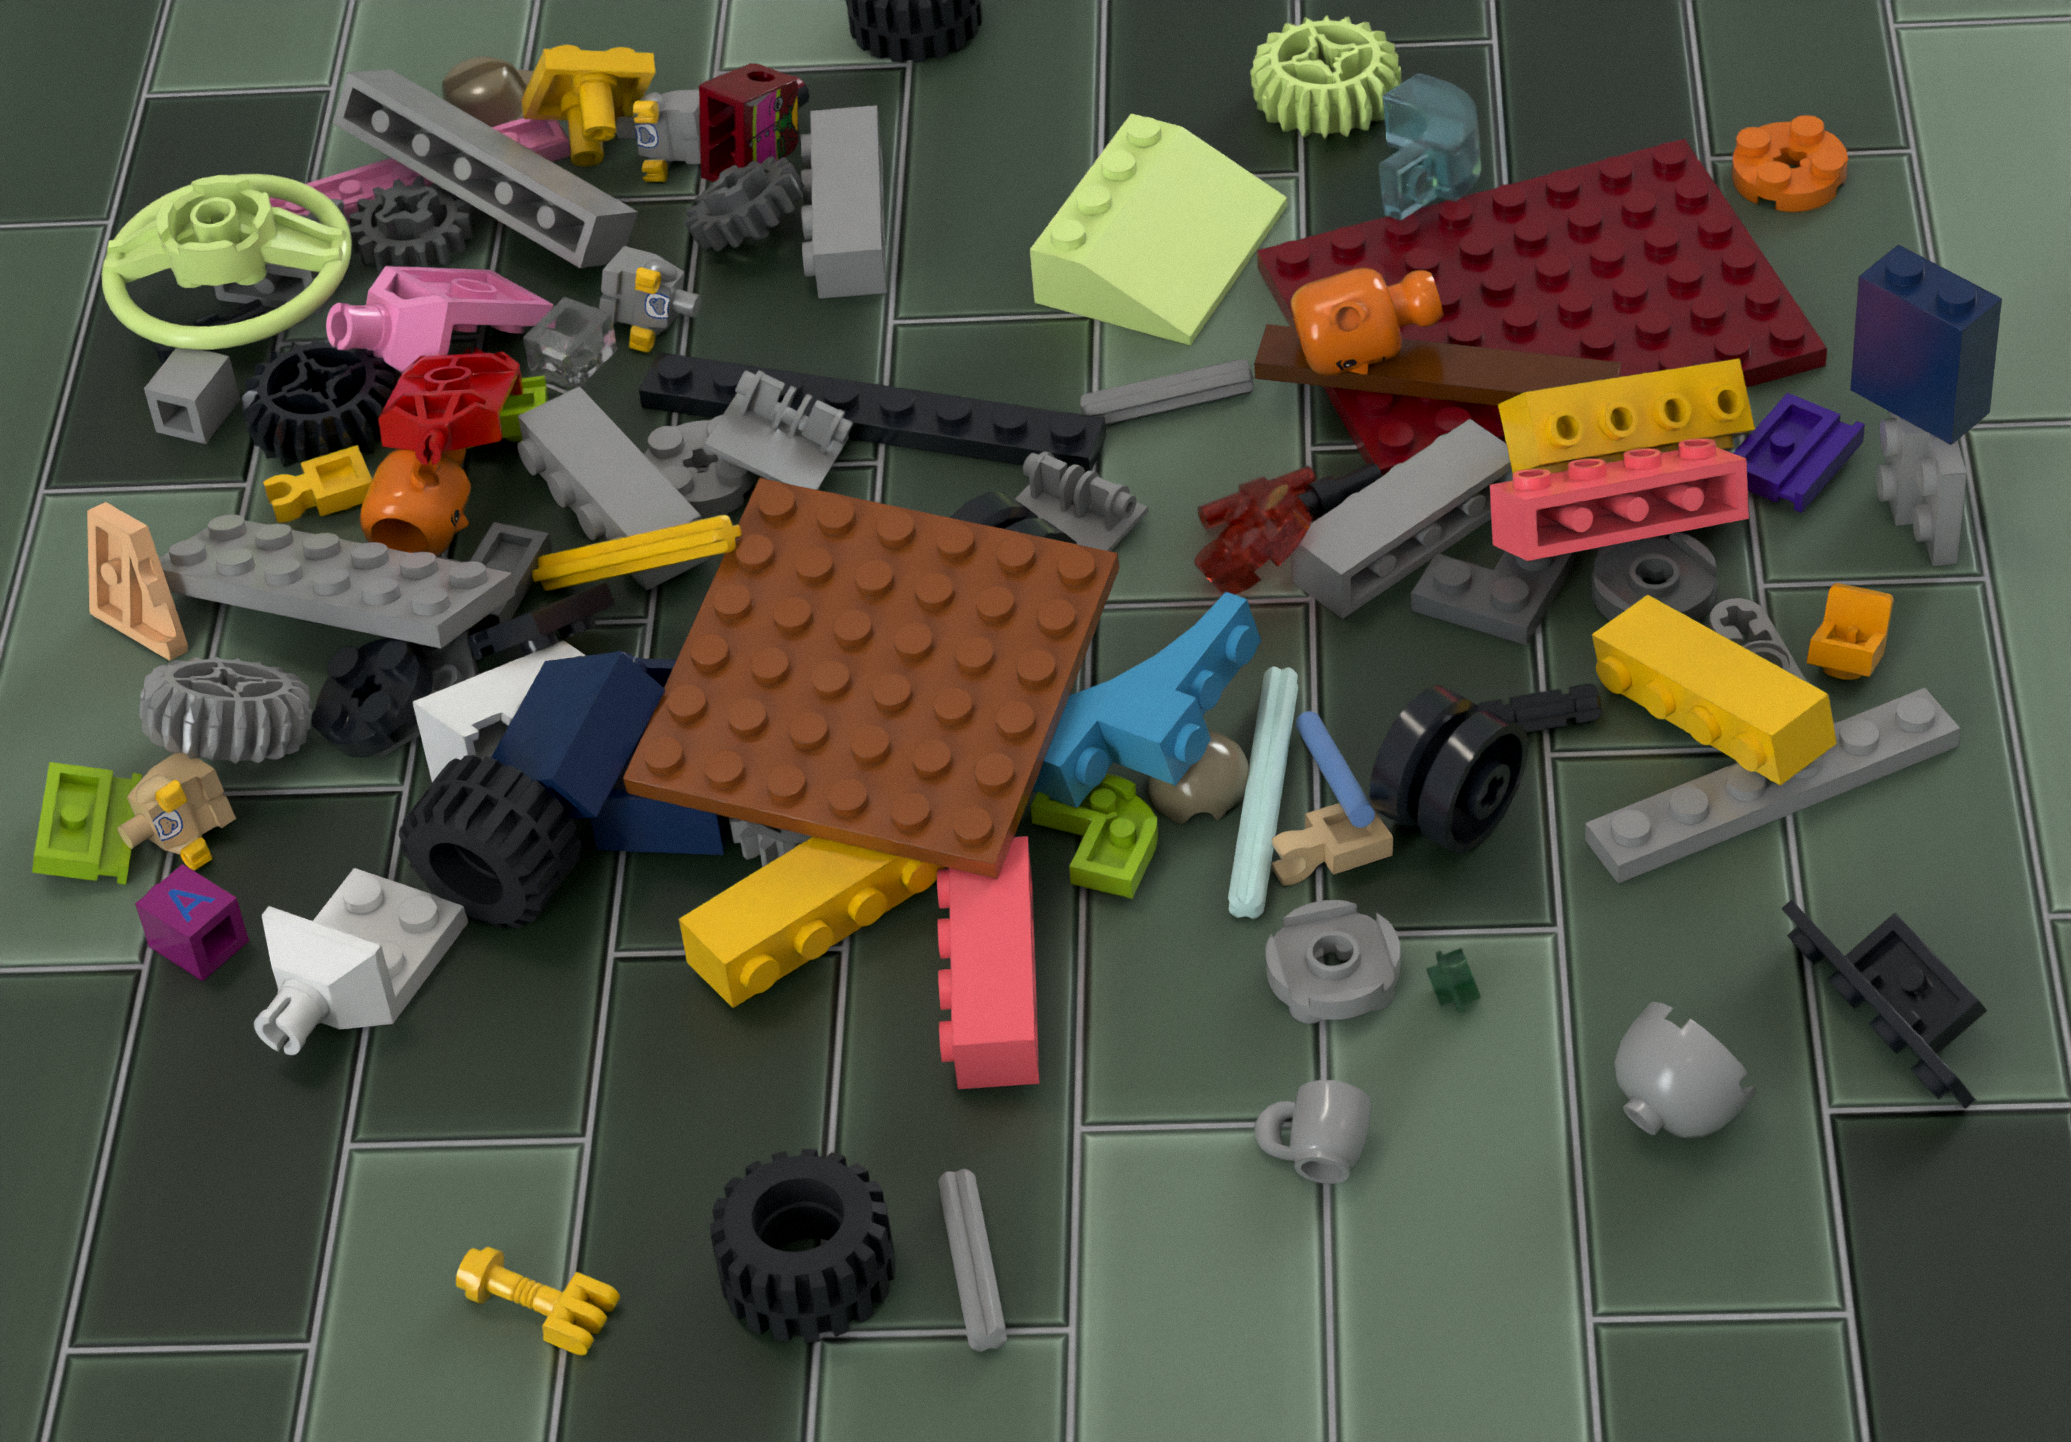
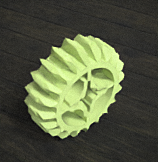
[1251,15,1401,139]

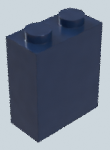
[1850,244,2002,445]
[491,651,665,819]

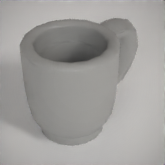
[1254,1080,1372,1184]

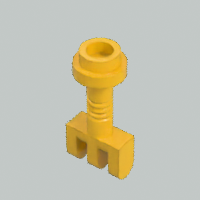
[456,1247,620,1355]

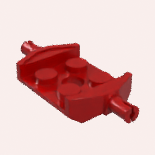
[378,348,523,465]

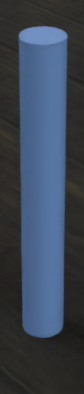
[1296,711,1375,828]

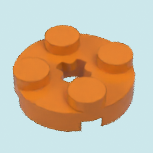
[1732,115,1848,212]

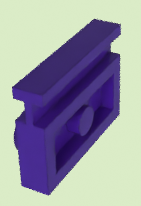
[1733,393,1865,513]

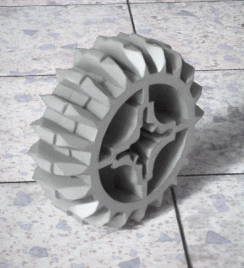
[139,656,312,764]

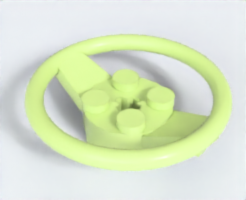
[102,174,352,350]

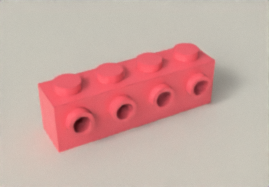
[1489,439,1749,561]
[937,836,1040,1089]

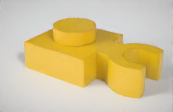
[263,445,372,523]

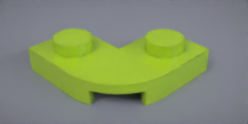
[1031,773,1158,899]

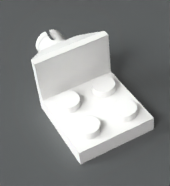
[254,868,468,1055]

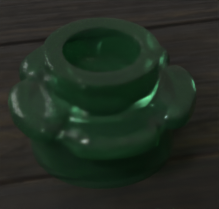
[1426,947,1482,1013]

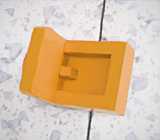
[1806,583,1894,680]

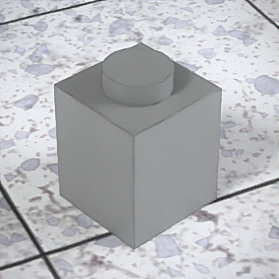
[144,348,241,444]

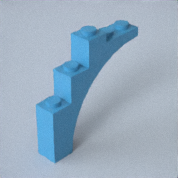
[1032,592,1261,808]

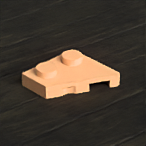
[87,502,188,661]

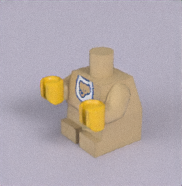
[118,752,236,871]

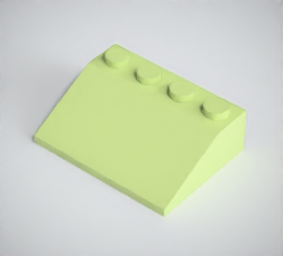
[1030,114,1287,346]

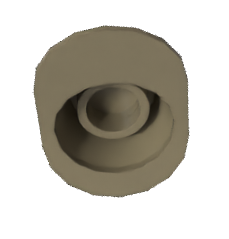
[441,56,534,127]

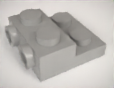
[1876,411,1967,566]

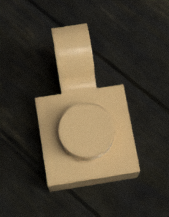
[1271,803,1393,886]

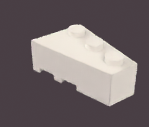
[412,641,586,782]

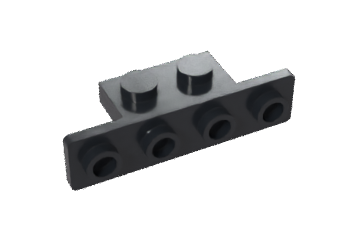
[1781,899,1987,1109]

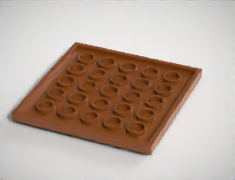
[623,478,1120,879]

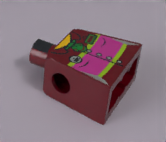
[699,63,809,182]

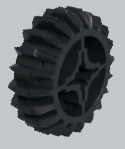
[242,336,398,467]

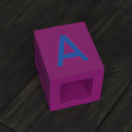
[135,864,249,981]

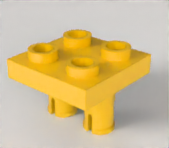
[522,45,655,167]

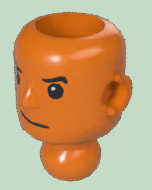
[1291,267,1443,376]
[359,448,471,557]

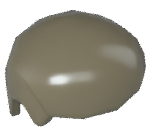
[1147,730,1250,824]

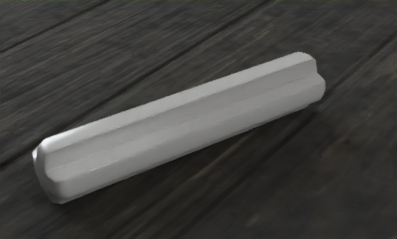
[1080,359,1254,425]
[938,1168,1007,1352]

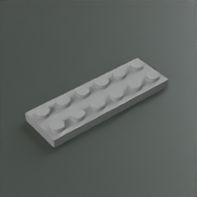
[159,515,516,648]

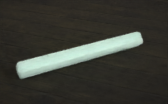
[1228,666,1298,919]

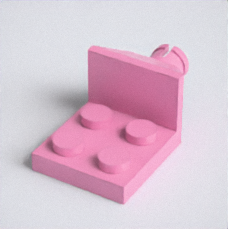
[326,266,554,373]

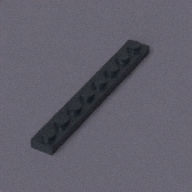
[639,352,1107,472]

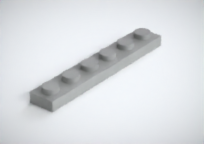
[1585,688,1961,883]

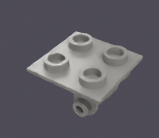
[702,370,853,490]
[1015,451,1148,551]

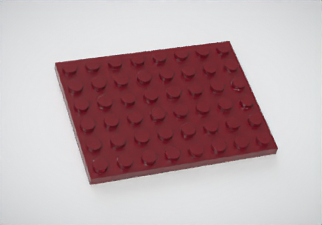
[1257,139,1827,476]

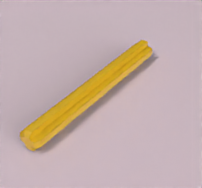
[532,515,741,591]

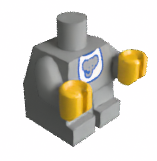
[616,90,701,182]
[598,246,701,353]

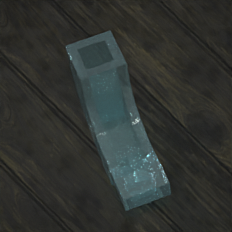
[1378,73,1482,220]

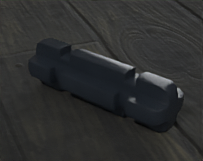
[1477,683,1602,733]

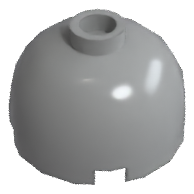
[1614,1001,1757,1138]

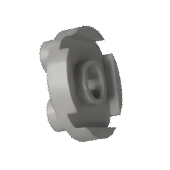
[644,415,762,519]
[1265,900,1401,1024]

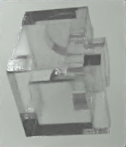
[523,297,617,394]

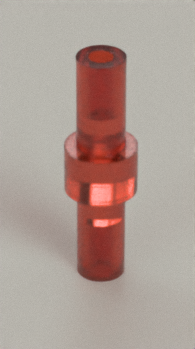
[1197,466,1316,529]

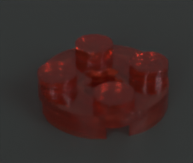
[1194,484,1312,595]

